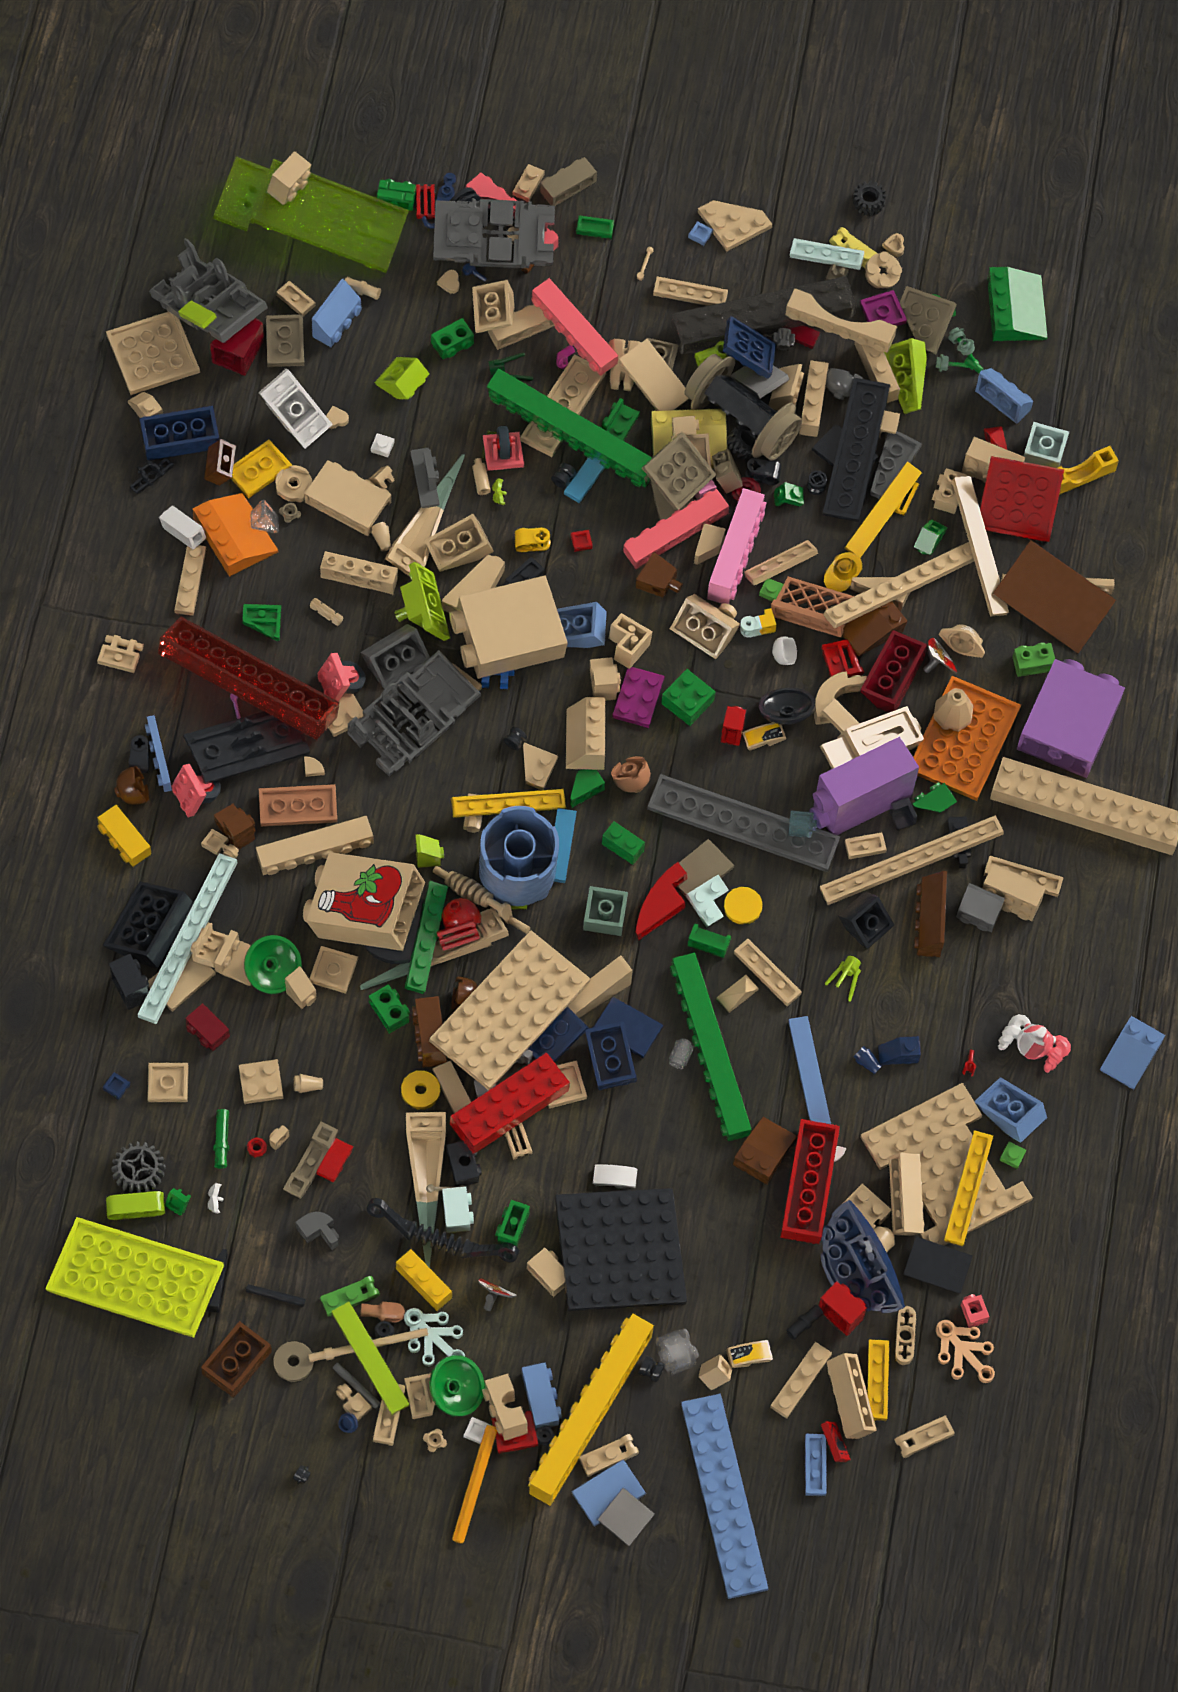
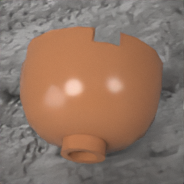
[611,756,651,793]

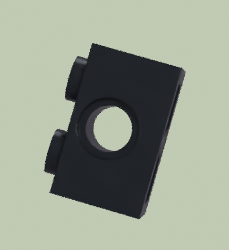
[446,1141,482,1187]

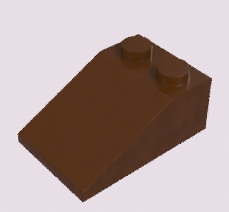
[842,601,908,656]
[733,1117,797,1184]

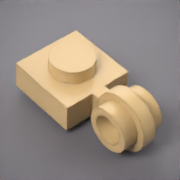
[201,829,239,859]
[335,1384,372,1421]

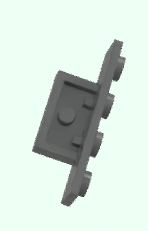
[411,448,440,508]

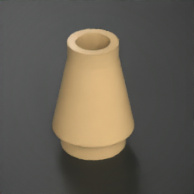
[371,522,391,551]
[294,1074,323,1093]

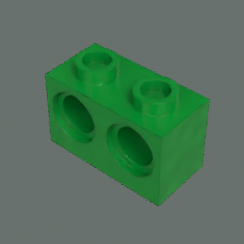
[431,318,474,360]
[369,984,410,1034]

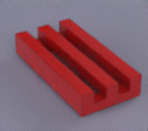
[416,184,435,219]
[437,919,480,951]

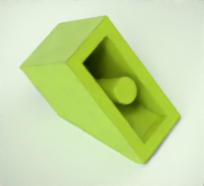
[416,834,444,868]

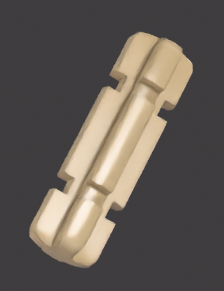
[310,598,343,626]

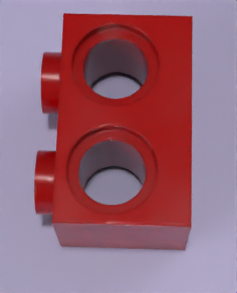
[721,706,746,746]

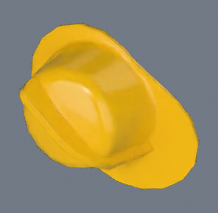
[824,552,862,592]

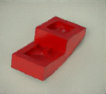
[316,1138,353,1183]

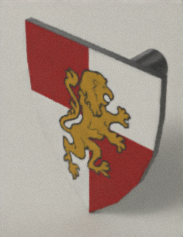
[923,638,957,673]
[478,1278,517,1311]

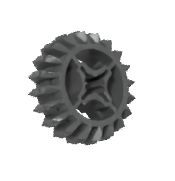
[111,1141,166,1194]

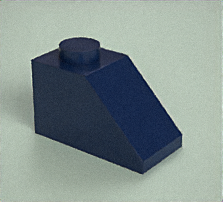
[878,1036,921,1065]

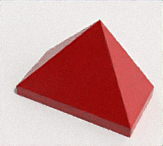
[984,426,1007,450]

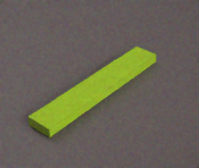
[332,1302,409,1415]

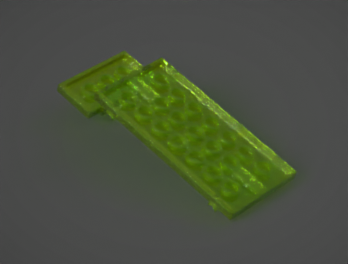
[213,156,409,273]

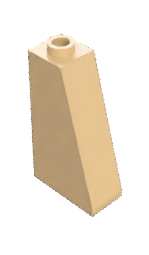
[442,555,505,613]
[568,956,632,1018]

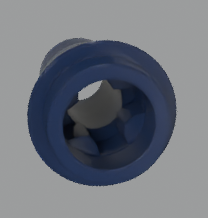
[853,1046,882,1074]

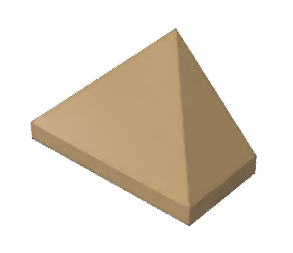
[717,975,759,1013]

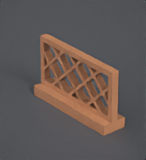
[771,577,855,637]

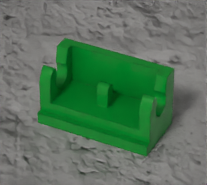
[688,924,731,958]

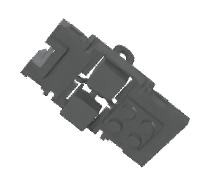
[433,199,555,268]
[149,238,268,343]
[347,650,481,777]

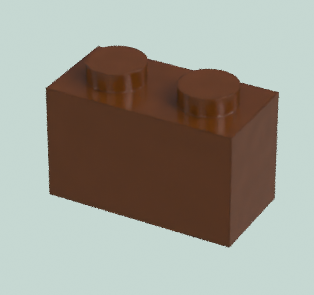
[204,439,236,486]

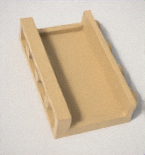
[304,460,391,536]

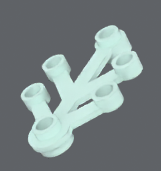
[404,1308,465,1367]

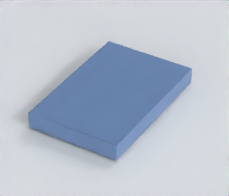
[572,1460,646,1527]

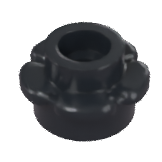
[374,1321,394,1339]
[536,1426,555,1446]
[293,1465,311,1484]

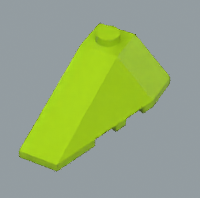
[884,338,927,414]

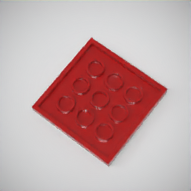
[980,456,1064,542]

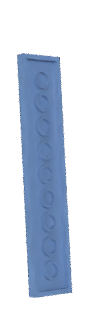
[681,1394,768,1599]

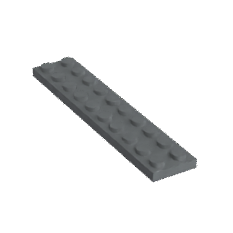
[647,774,840,872]

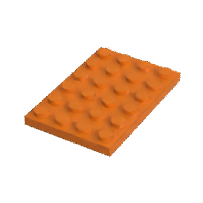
[913,676,1021,801]

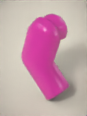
[556,345,575,369]

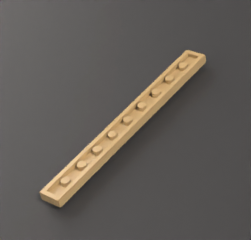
[824,542,974,629]
[820,815,1004,905]

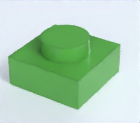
[759,579,784,601]
[1000,1142,1026,1169]

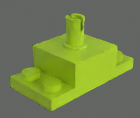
[395,562,450,641]

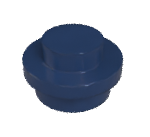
[338,1413,358,1433]

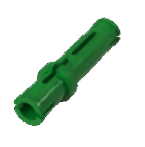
[213,1109,229,1169]

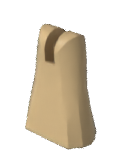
[608,339,641,391]

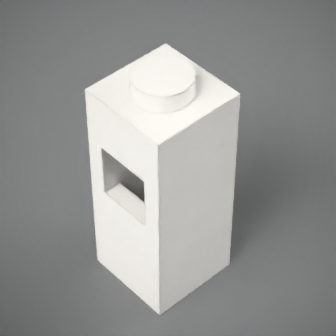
[159,505,206,550]

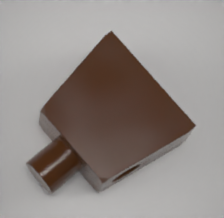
[636,552,683,597]

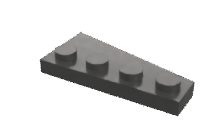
[870,431,922,499]

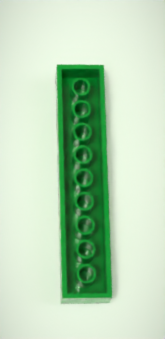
[487,368,652,488]

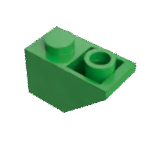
[912,782,957,812]

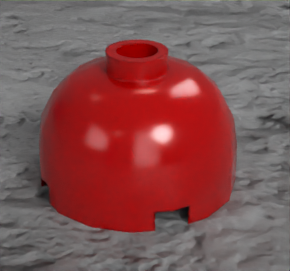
[442,898,482,936]

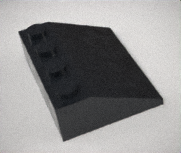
[103,881,194,968]

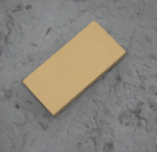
[618,339,689,411]

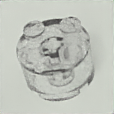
[656,1329,699,1376]

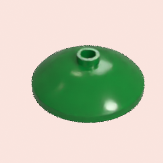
[244,935,301,994]
[429,1355,485,1417]

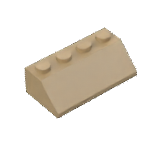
[566,697,605,770]

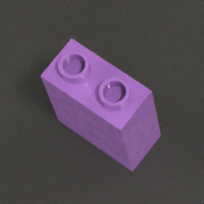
[1017,659,1125,778]
[810,736,919,835]

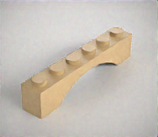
[785,289,897,353]

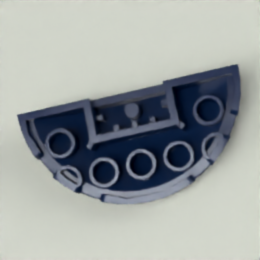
[821,1200,905,1313]

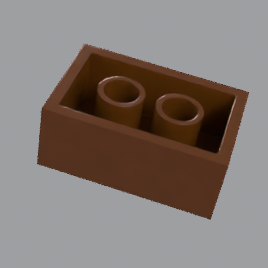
[412,996,446,1068]
[201,1321,272,1398]

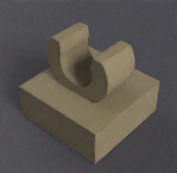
[825,264,849,287]

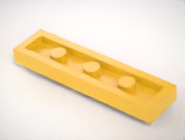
[867,1340,889,1421]

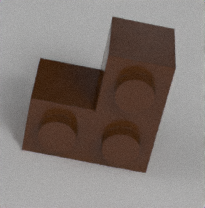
[214,803,256,850]

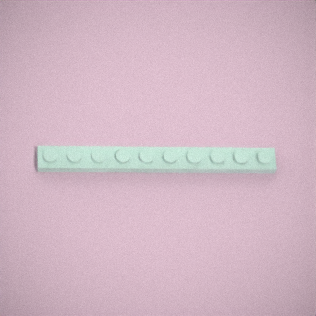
[138,853,237,1024]

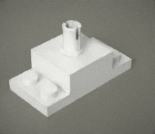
[259,368,333,448]

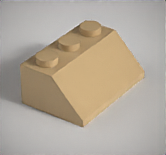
[670,594,740,659]

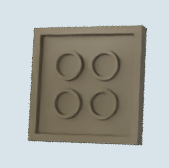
[642,432,716,511]

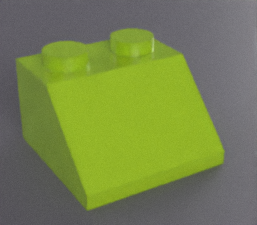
[375,357,429,399]

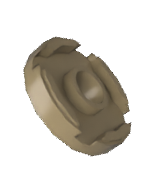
[273,1341,314,1382]

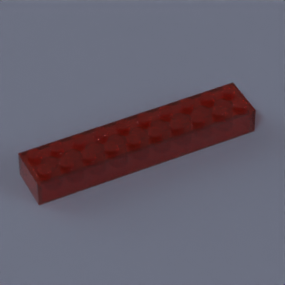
[158,617,340,740]

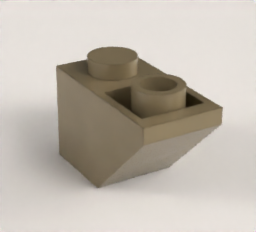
[712,449,743,494]

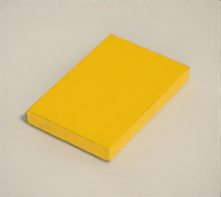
[231,440,292,498]

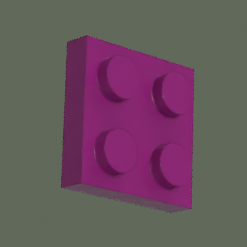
[859,290,907,326]

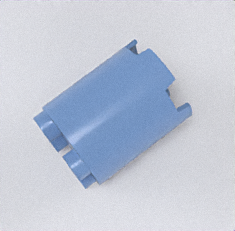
[479,806,559,906]

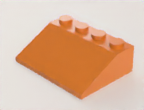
[193,493,278,577]

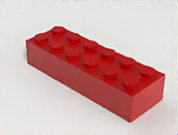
[450,1053,570,1154]
[780,1119,840,1245]

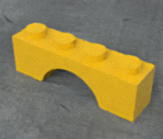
[1057,446,1119,494]

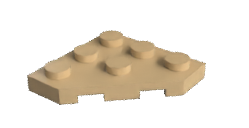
[698,200,772,251]

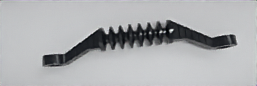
[366,1198,519,1262]

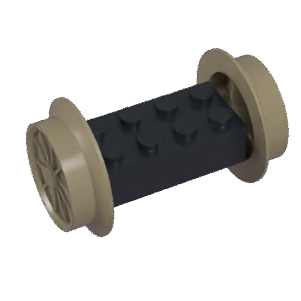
[685,354,802,461]

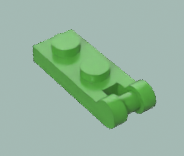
[320,1276,380,1317]

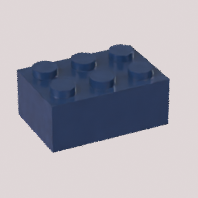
[585,1021,637,1091]

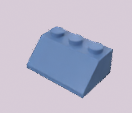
[312,279,362,347]
[975,368,1033,424]

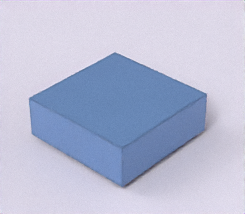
[688,221,713,246]

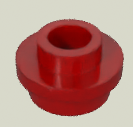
[247,1138,267,1157]

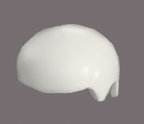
[772,637,797,665]

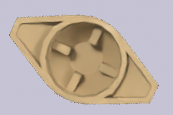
[939,625,985,658]

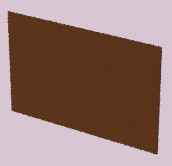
[992,540,1116,653]

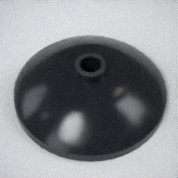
[759,688,816,725]

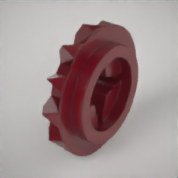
[731,477,761,502]

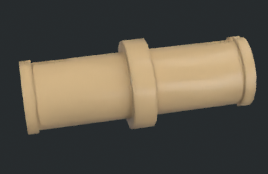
[345,277,381,300]

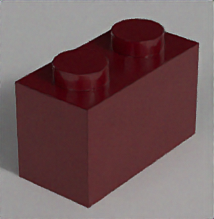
[185,1003,230,1051]

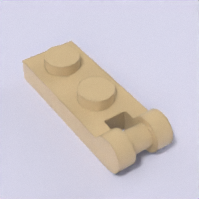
[895,1415,955,1458]
[579,1434,639,1477]

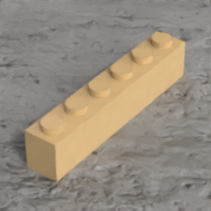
[256,816,374,875]

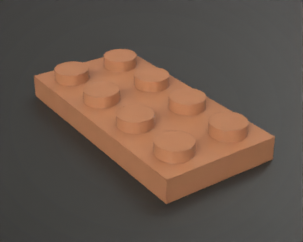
[259,784,337,827]

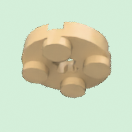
[865,252,902,289]
[275,465,313,502]

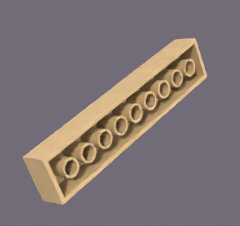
[990,757,1178,856]

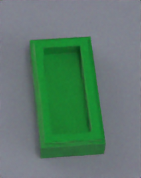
[576,216,614,239]

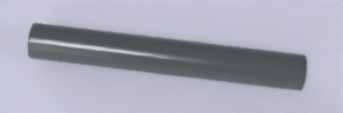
[333,1363,381,1409]

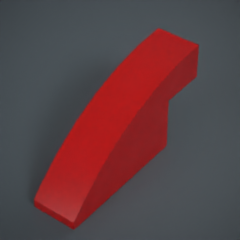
[636,862,687,940]

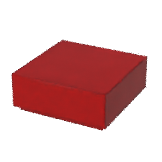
[570,530,593,552]

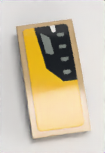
[742,723,786,751]
[726,1340,773,1368]

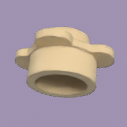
[423,1429,447,1452]

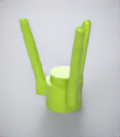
[825,956,861,1002]

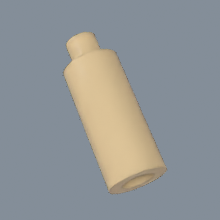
[472,458,491,495]

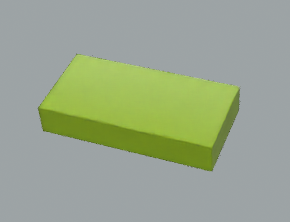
[178,300,217,329]

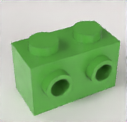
[1013,643,1055,677]

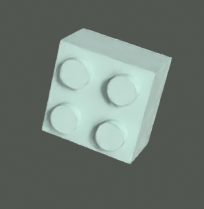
[1023,422,1069,468]

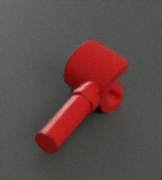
[962,1050,976,1076]

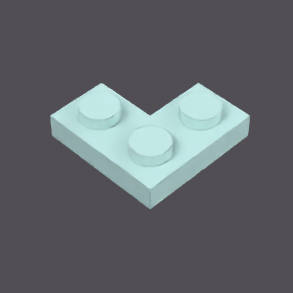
[685,875,729,928]

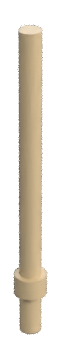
[308,1328,428,1362]

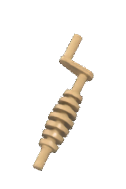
[433,866,530,934]

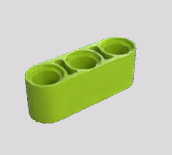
[106,1191,165,1220]

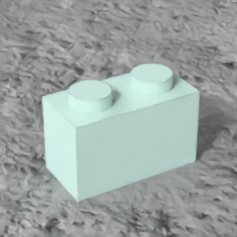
[442,1187,474,1233]

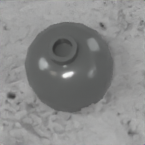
[826,368,863,400]

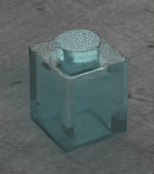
[788,811,817,838]

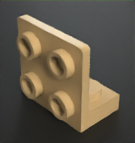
[214,930,251,986]

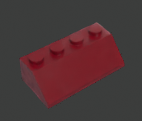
[860,630,927,713]

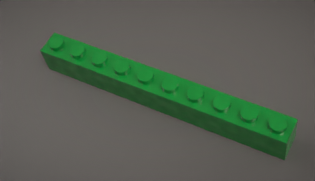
[670,953,752,1142]

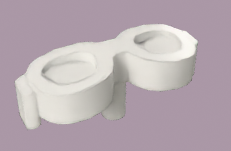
[208,1183,223,1213]

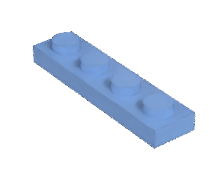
[144,715,172,792]

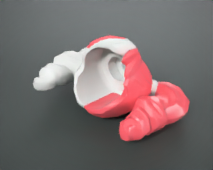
[998,1014,1071,1073]

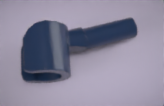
[462,263,487,282]

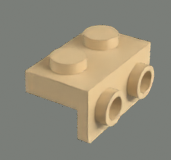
[190,922,228,968]

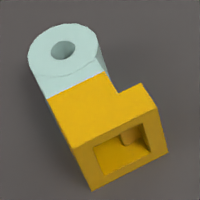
[740,608,776,637]

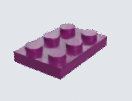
[613,667,665,728]

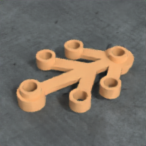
[936,1320,995,1383]

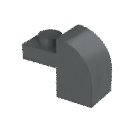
[295,1212,339,1250]

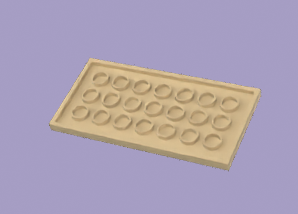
[429,930,590,1090]

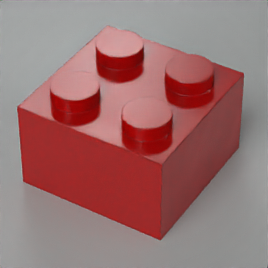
[819,1281,867,1336]

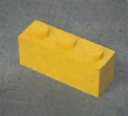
[97,805,151,867]
[396,1249,452,1311]

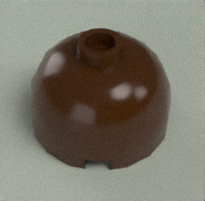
[114,766,149,805]
[451,977,478,1014]

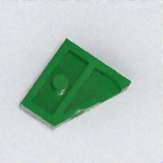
[243,604,281,641]

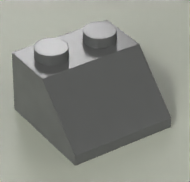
[956,883,1005,933]

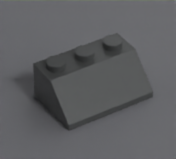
[361,624,430,689]

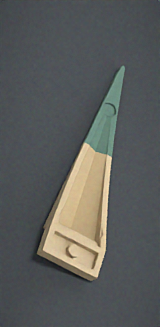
[385,455,465,576]
[360,908,509,990]
[406,1112,446,1267]

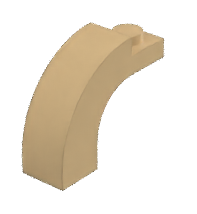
[814,671,867,725]

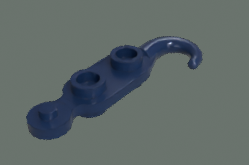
[422,173,456,229]

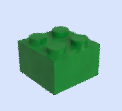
[661,669,716,726]

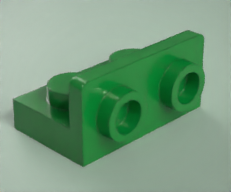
[602,398,639,441]

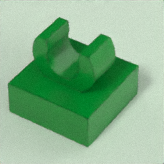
[165,1188,191,1216]

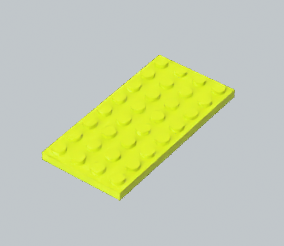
[46,1217,224,1338]

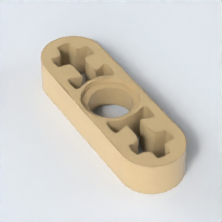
[895,1306,916,1365]

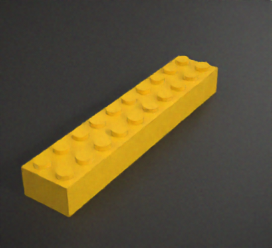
[528,1314,654,1506]

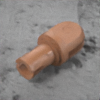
[361,1302,405,1323]

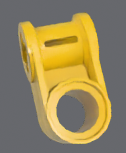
[515,528,551,552]

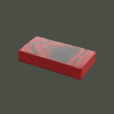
[821,1421,851,1462]

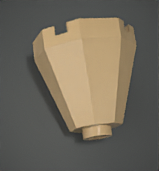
[933,688,973,732]

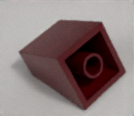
[210,318,264,376]

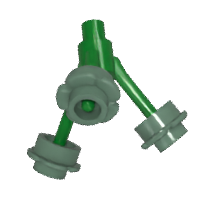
[936,327,983,373]

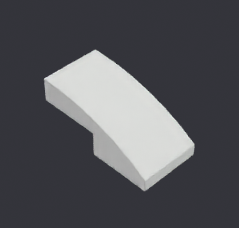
[593,1165,637,1188]

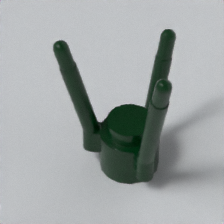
[489,353,533,380]

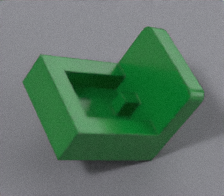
[774,482,804,507]

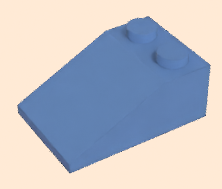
[557,602,607,648]
[1100,1016,1165,1090]
[974,1077,1047,1143]

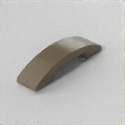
[283,1122,338,1199]

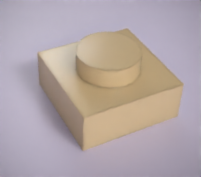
[269,1125,289,1150]

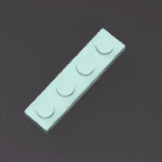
[790,239,864,270]

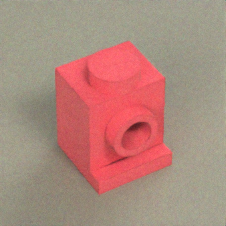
[961,1294,989,1328]

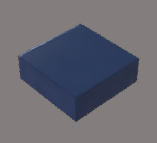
[102,1072,130,1100]

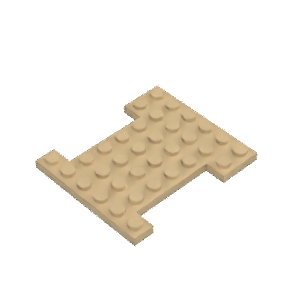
[860,1083,1033,1246]

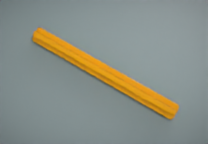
[452,1425,497,1543]

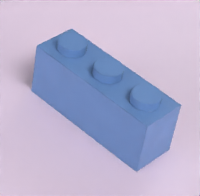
[521,1363,562,1431]

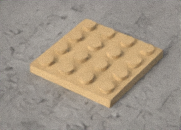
[106,312,200,395]

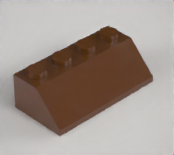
[914,871,947,957]

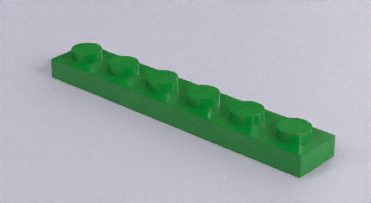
[405,881,448,994]

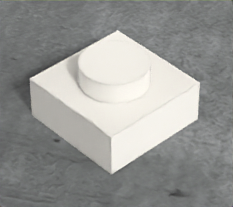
[371,433,394,457]
[464,1417,490,1444]

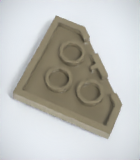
[900,286,957,354]

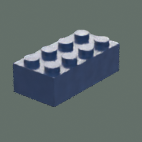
[140,406,219,460]

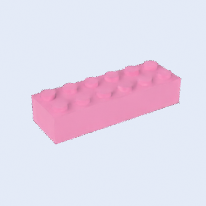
[707,488,766,604]

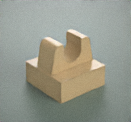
[369,466,394,489]

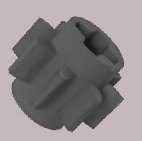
[773,328,795,350]

